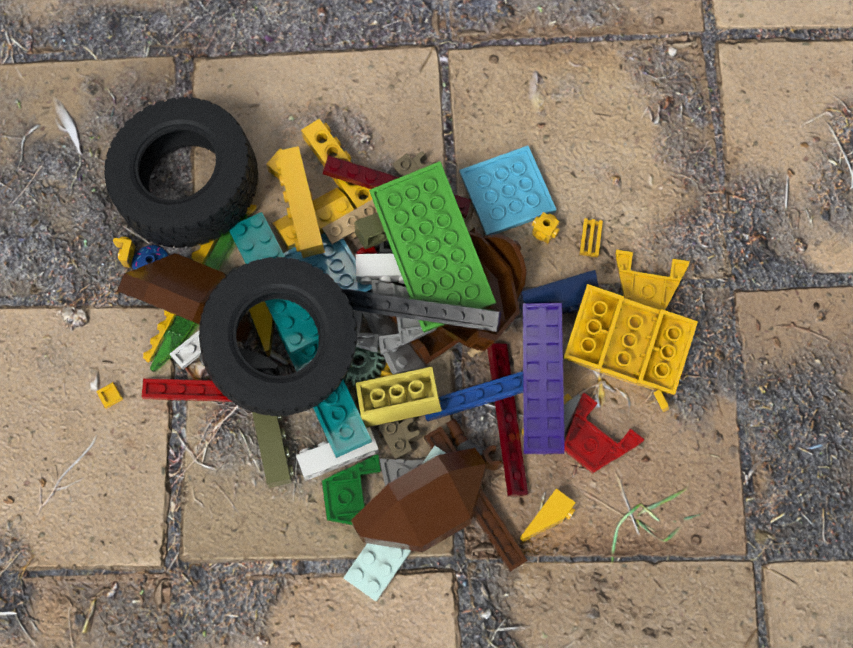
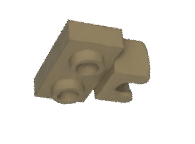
[392,151,433,177]
[378,418,422,459]

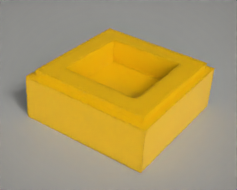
[96,382,123,409]
[653,390,669,413]

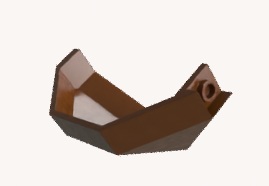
[439,227,520,351]
[117,253,253,344]
[351,448,486,552]

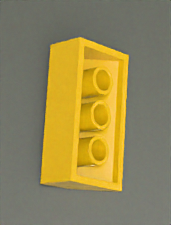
[272,187,354,250]

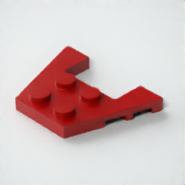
[564,393,645,474]

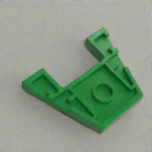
[322,454,381,526]

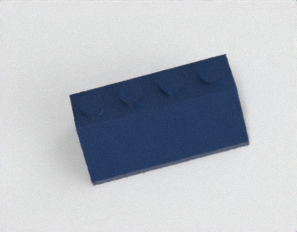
[520,270,599,314]

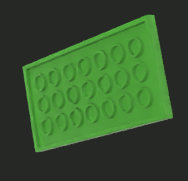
[369,161,497,333]

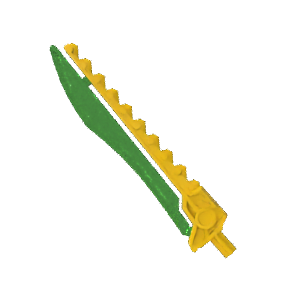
[143,204,257,372]

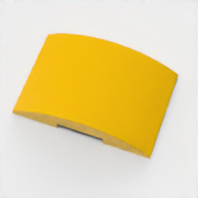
[563,284,698,395]

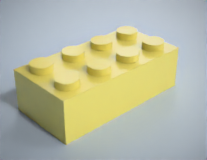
[356,367,442,427]

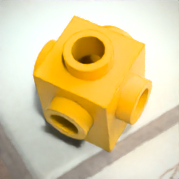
[532,212,560,244]

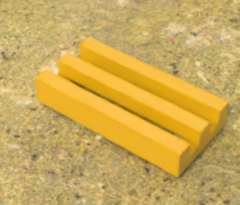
[579,218,603,258]

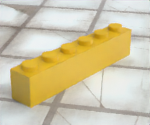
[275,146,325,258]

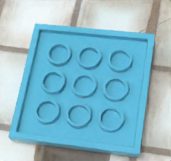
[459,146,557,235]
[284,233,372,292]

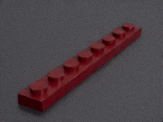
[322,155,471,219]
[487,343,528,497]

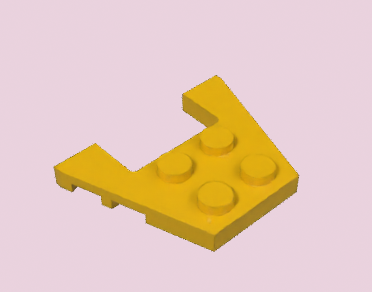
[615,250,690,310]

